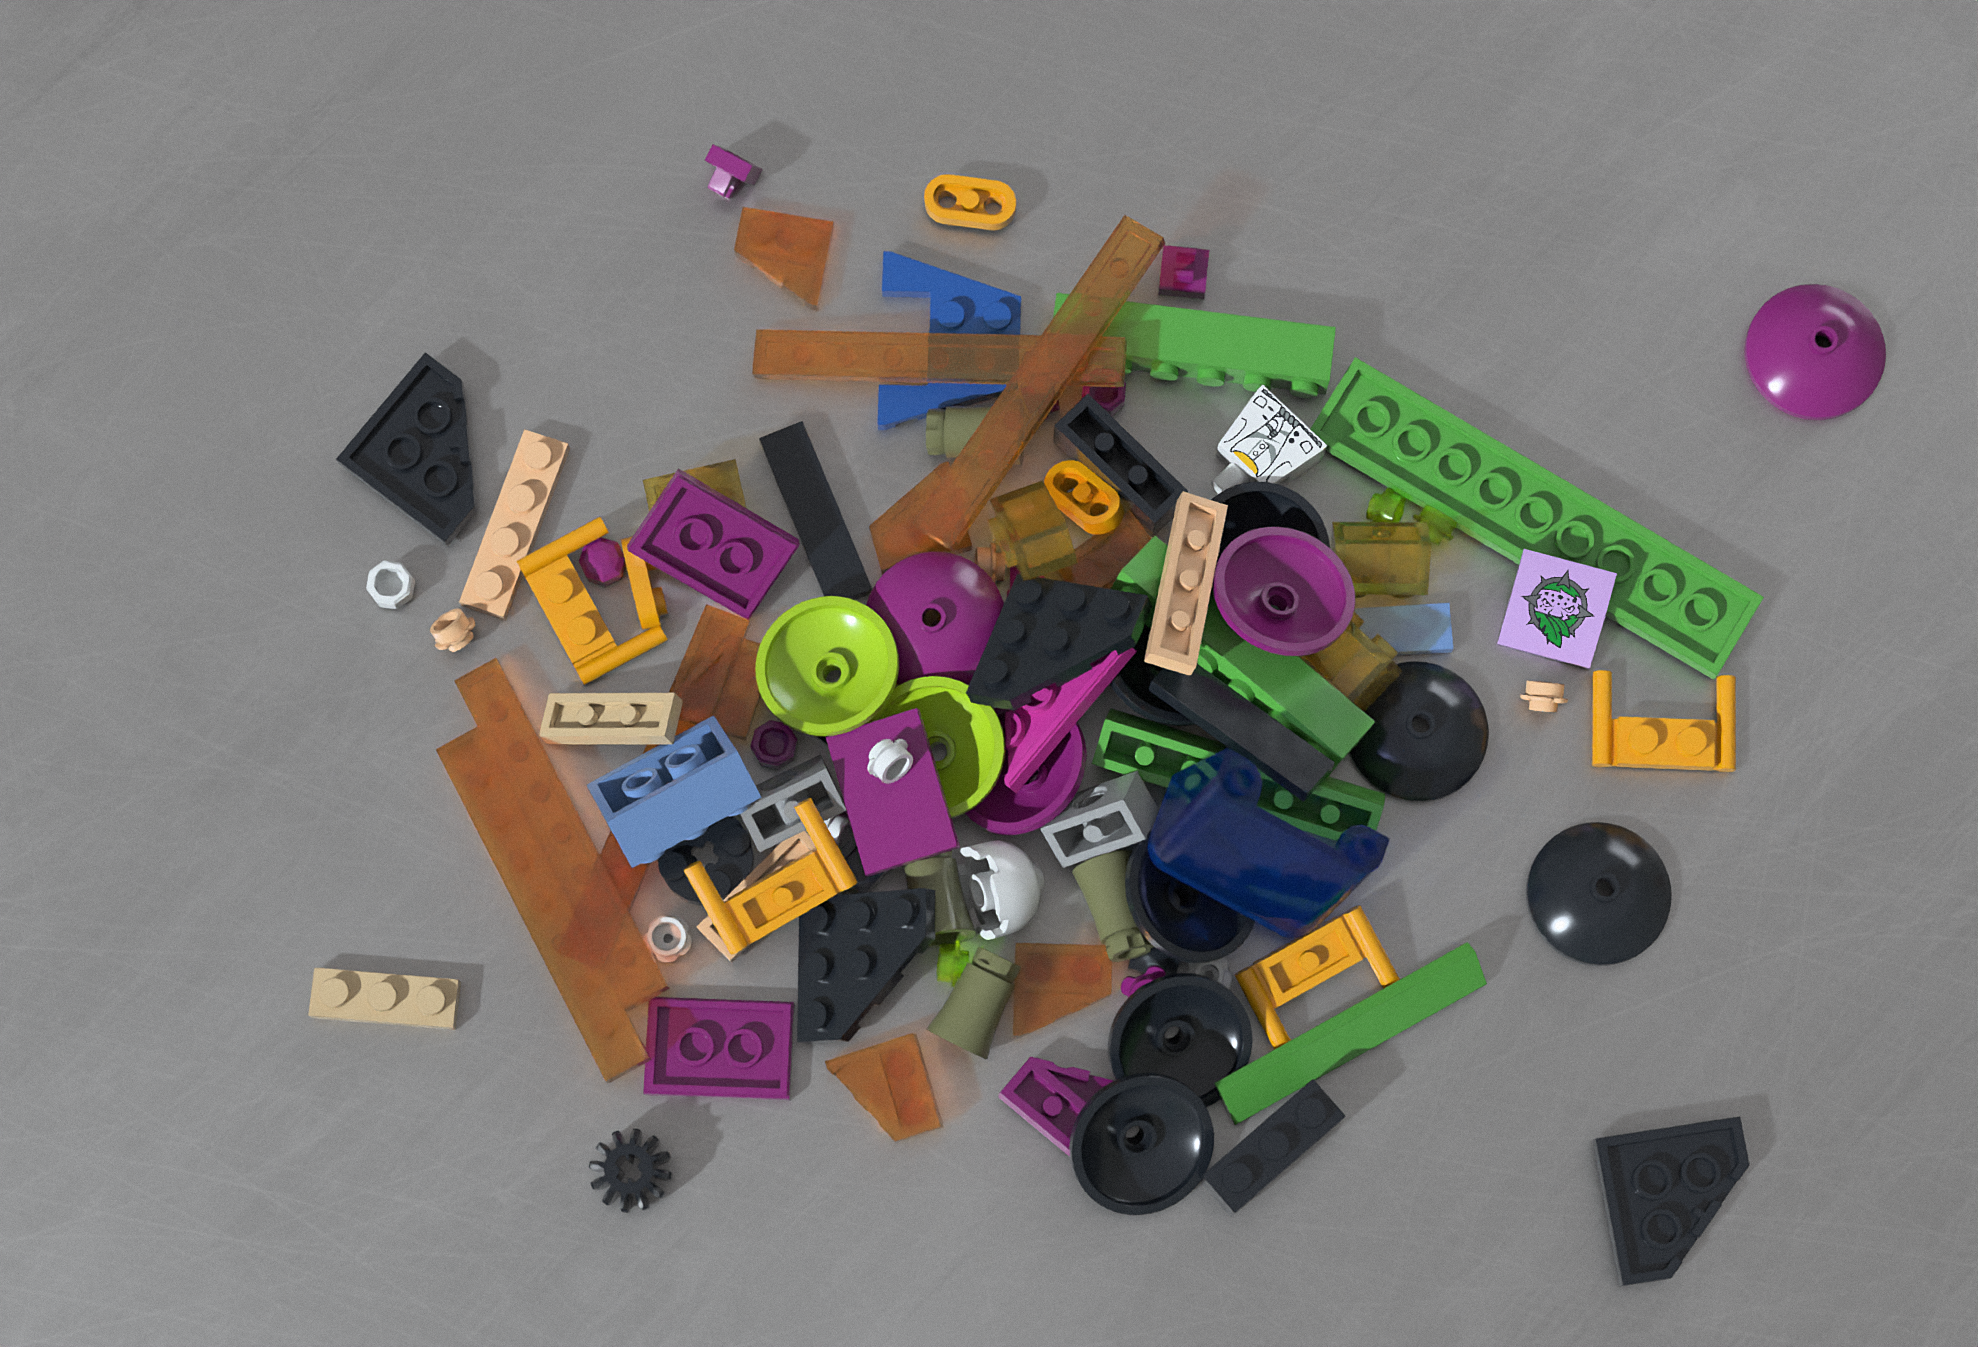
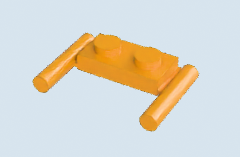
[517,517,668,685]
[1592,670,1736,772]
[683,798,858,955]
[1234,905,1400,1050]

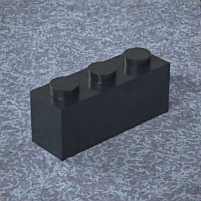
[1053,394,1188,538]
[1200,1079,1346,1217]

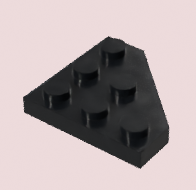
[336,352,477,547]
[966,574,1152,711]
[797,888,935,1044]
[1593,1116,1750,1287]

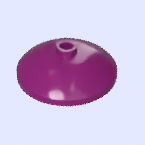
[1744,284,1886,420]
[1213,527,1355,656]
[866,552,1004,685]
[965,707,1087,835]

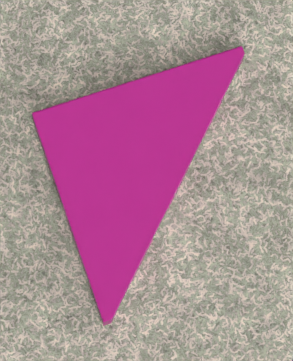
[1005,551,1137,794]

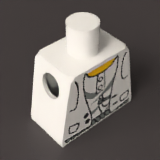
[1211,385,1327,494]

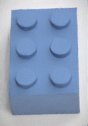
[587,715,761,868]

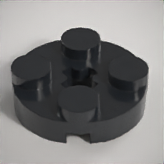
[658,816,754,905]

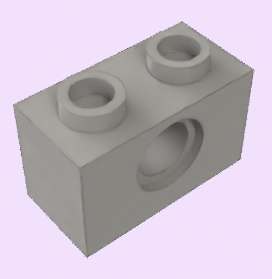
[740,754,846,852]
[1040,771,1159,868]

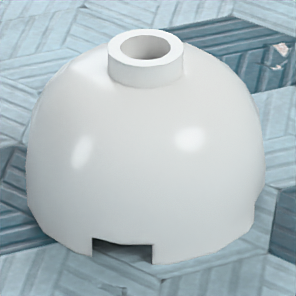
[957,840,1044,940]

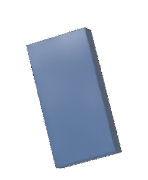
[1353,603,1453,658]

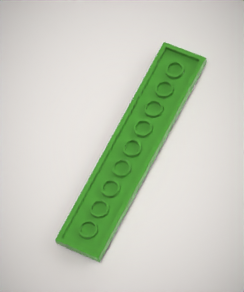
[1310,357,1764,680]

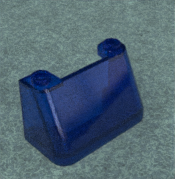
[1147,748,1390,939]

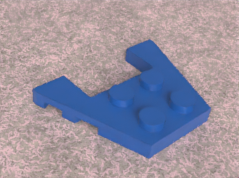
[877,251,1021,430]

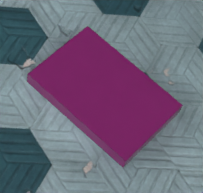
[627,468,800,621]
[826,708,960,876]
[643,997,795,1101]

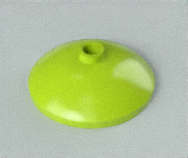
[756,596,899,736]
[866,676,1005,818]

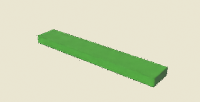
[1214,942,1487,1125]

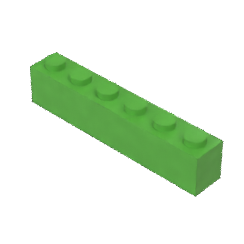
[1049,293,1336,398]
[1110,536,1375,778]
[1091,708,1385,851]

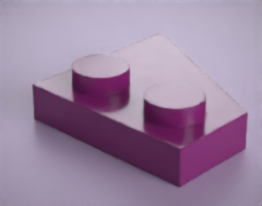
[998,1056,1114,1157]

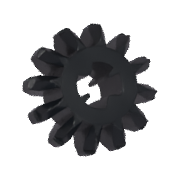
[589,1128,673,1213]

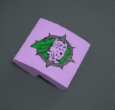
[1497,549,1617,669]

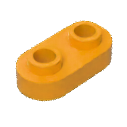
[924,174,1016,230]
[1044,460,1124,535]
[621,536,668,630]

